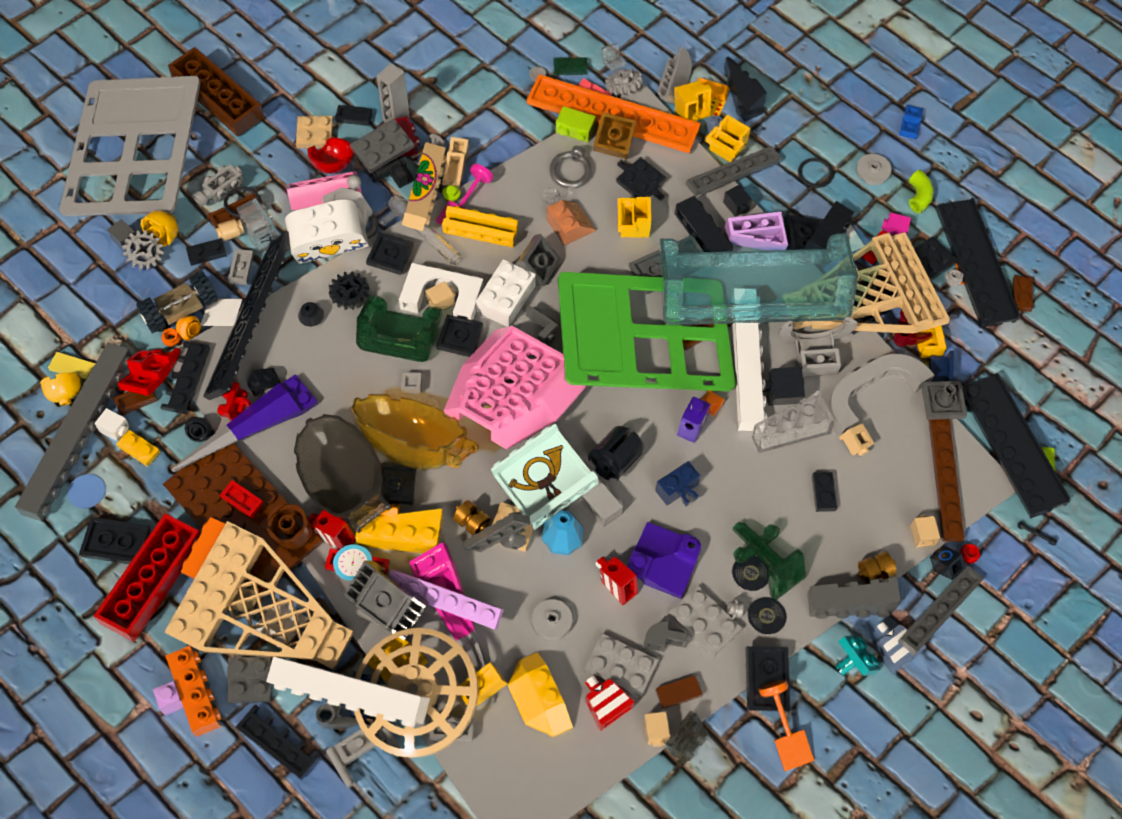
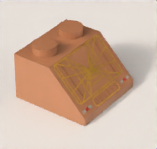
[546,200,595,246]

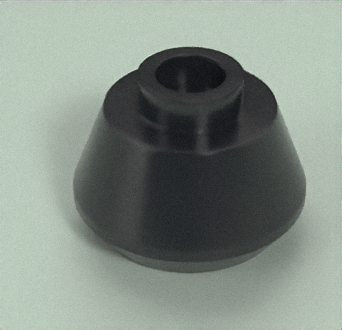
[298,302,324,327]
[184,417,211,442]

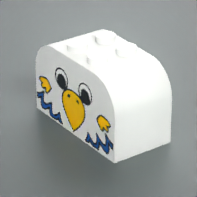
[285,200,369,264]

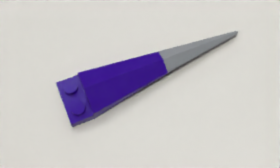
[172,374,318,472]

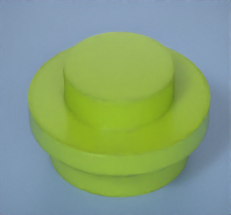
[443,185,460,202]

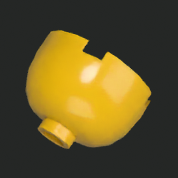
[141,210,179,247]
[40,372,82,406]

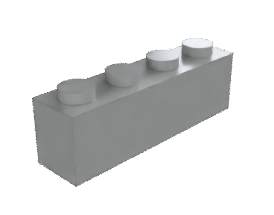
[377,63,409,123]

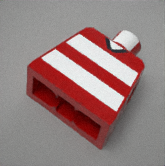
[309,510,356,550]
[596,556,638,606]
[585,675,635,731]

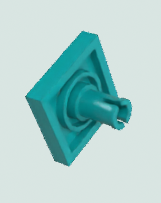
[836,635,881,676]

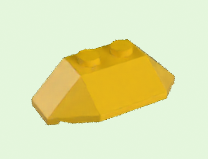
[508,652,573,737]

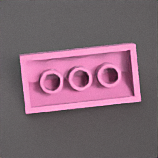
[286,171,362,211]

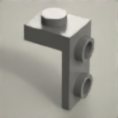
[526,305,558,345]

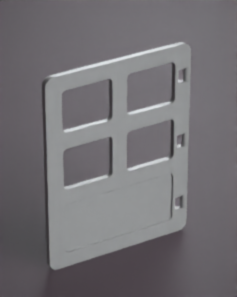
[60,76,201,216]

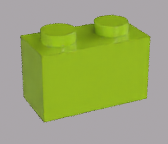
[556,106,596,143]

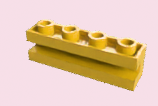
[442,206,518,248]

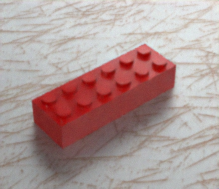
[93,513,201,642]

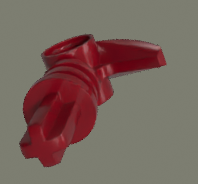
[893,309,932,347]

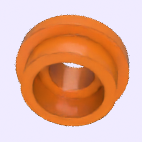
[161,328,181,346]

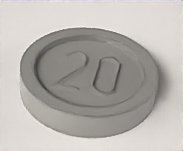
[529,67,546,81]

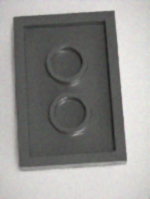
[350,118,414,174]

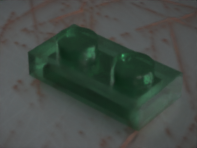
[553,57,588,75]

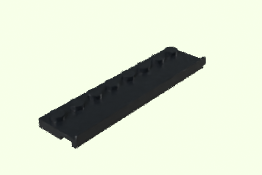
[936,198,1020,328]
[962,373,1071,519]

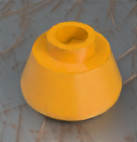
[176,316,201,341]

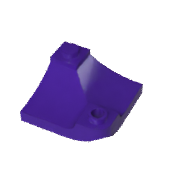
[627,522,701,599]

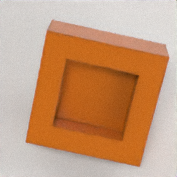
[701,391,725,417]

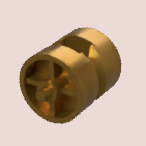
[453,500,491,535]
[858,551,897,584]

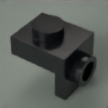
[247,368,281,396]

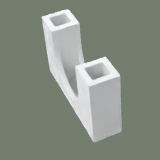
[399,263,484,320]

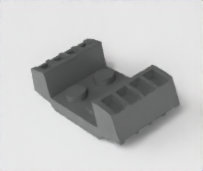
[343,560,429,640]

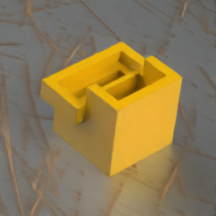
[674,80,711,122]
[705,115,750,162]
[617,197,651,238]

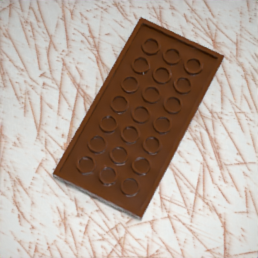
[162,443,323,593]

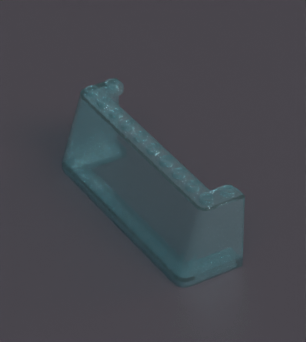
[659,234,858,325]

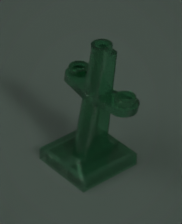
[733,522,806,601]

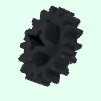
[329,271,370,310]

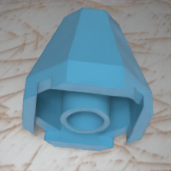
[542,511,584,555]

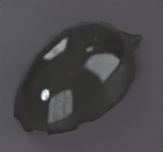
[294,414,392,533]

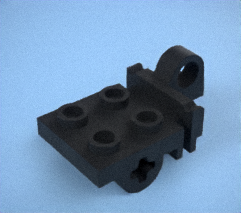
[357,156,415,189]

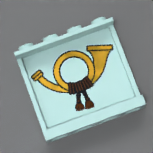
[491,424,599,530]

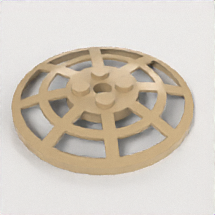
[354,628,479,758]

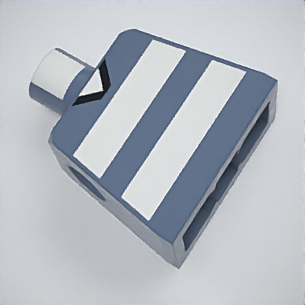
[874,622,927,675]

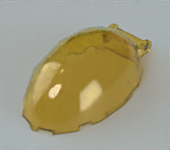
[351,394,479,470]

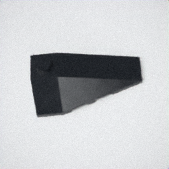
[724,56,767,122]

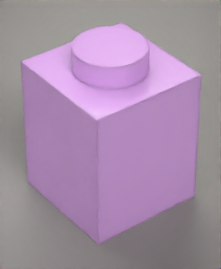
[153,681,183,715]

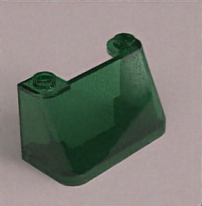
[356,295,442,362]

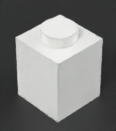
[95,408,130,441]

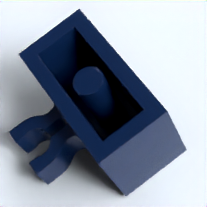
[655,461,701,507]

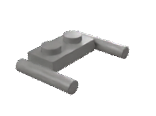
[326,721,402,788]

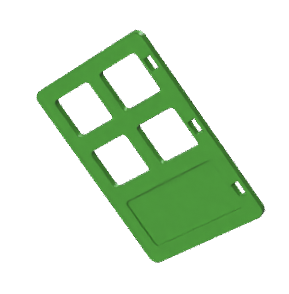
[558,272,735,391]

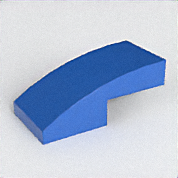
[899,104,923,139]

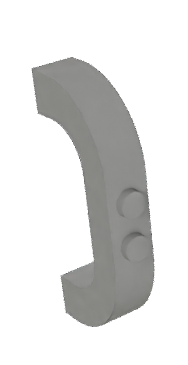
[828,354,934,437]

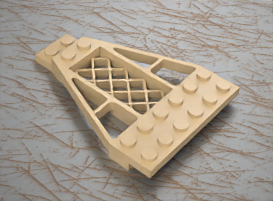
[781,232,950,334]
[165,521,354,670]

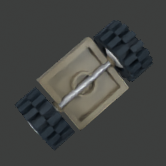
[136,271,218,334]

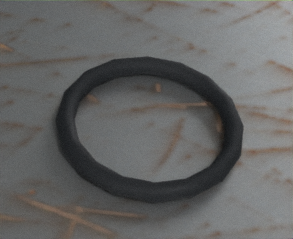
[798,158,834,188]
[224,187,261,218]

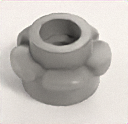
[945,269,963,286]
[727,599,744,619]

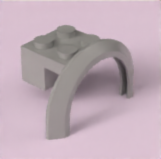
[779,317,857,377]

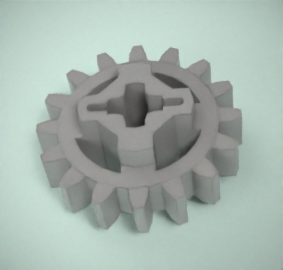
[605,68,643,95]
[122,230,164,271]

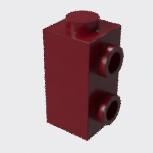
[395,116,420,158]

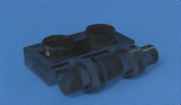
[665,710,708,766]

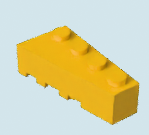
[355,509,443,553]

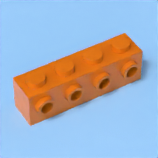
[165,646,222,737]

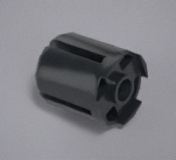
[588,426,643,481]

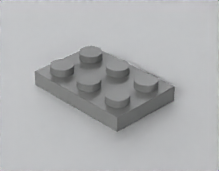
[669,586,742,658]
[584,633,659,699]

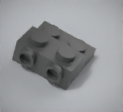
[227,654,272,704]

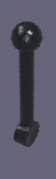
[1017,522,1057,546]

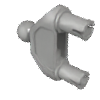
[322,175,373,229]

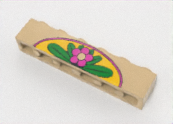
[402,142,447,231]

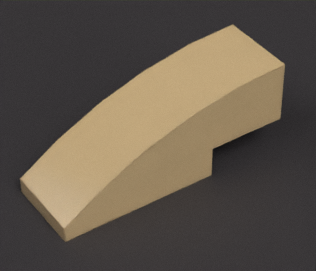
[442,137,469,188]

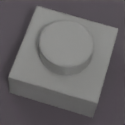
[401,372,422,393]

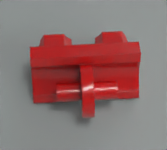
[217,383,251,421]

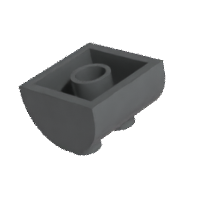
[515,234,561,286]

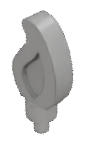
[429,134,446,155]

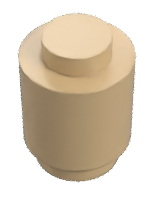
[215,219,244,241]

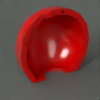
[308,137,353,174]

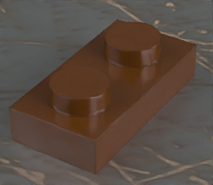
[1012,275,1033,312]

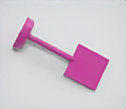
[435,164,494,225]

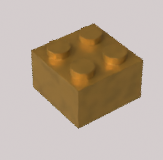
[593,112,636,159]

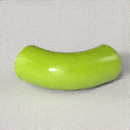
[909,169,934,214]

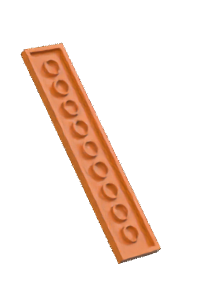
[527,74,701,154]

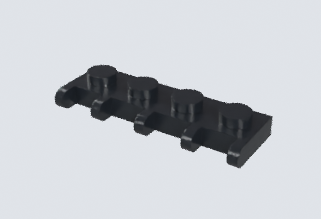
[160,341,210,414]
[236,704,321,781]

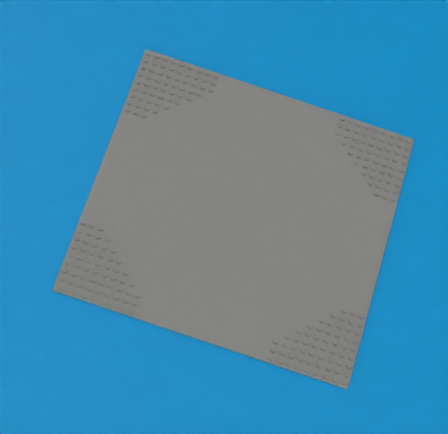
[169,85,1016,819]

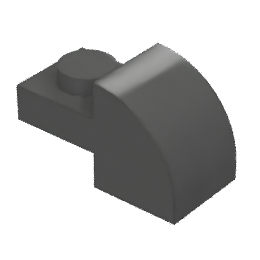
[643,622,688,652]

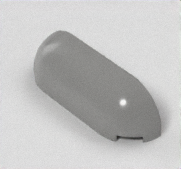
[658,47,692,104]

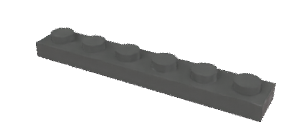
[686,146,781,197]
[898,566,984,655]

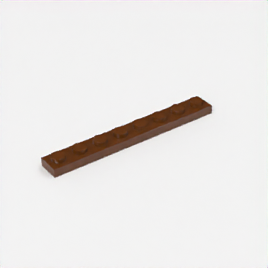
[928,419,964,542]

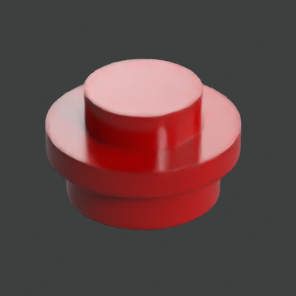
[959,544,980,564]

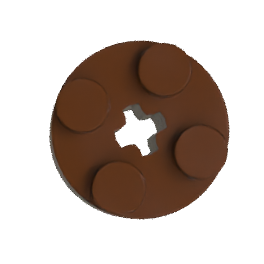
[267,504,313,551]

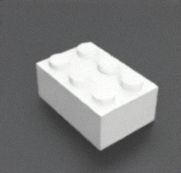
[476,260,536,327]

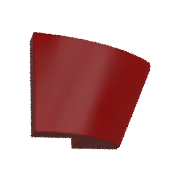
[118,348,181,396]

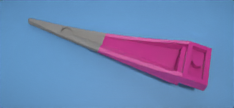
[409,542,496,702]

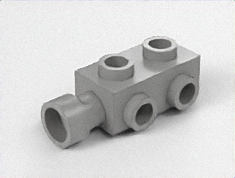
[193,164,244,207]

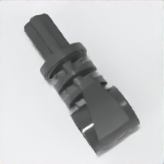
[316,669,358,729]

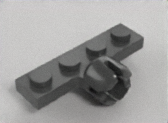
[464,512,530,552]

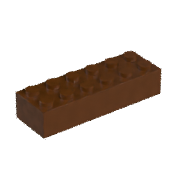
[168,47,264,137]

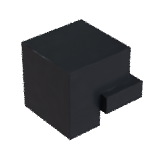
[763,367,805,406]

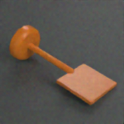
[758,680,814,771]

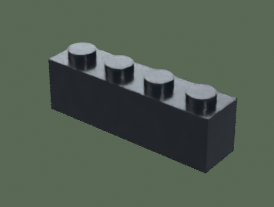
[675,196,733,267]
[802,201,854,263]

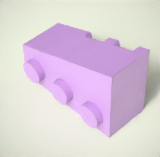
[725,212,788,254]

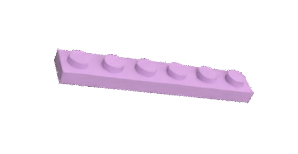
[388,569,504,629]

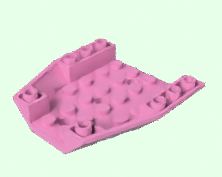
[444,326,587,449]

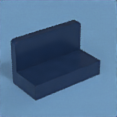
[929,351,954,382]

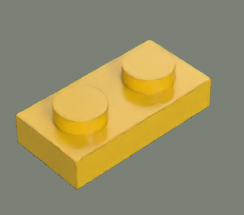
[116,430,161,467]

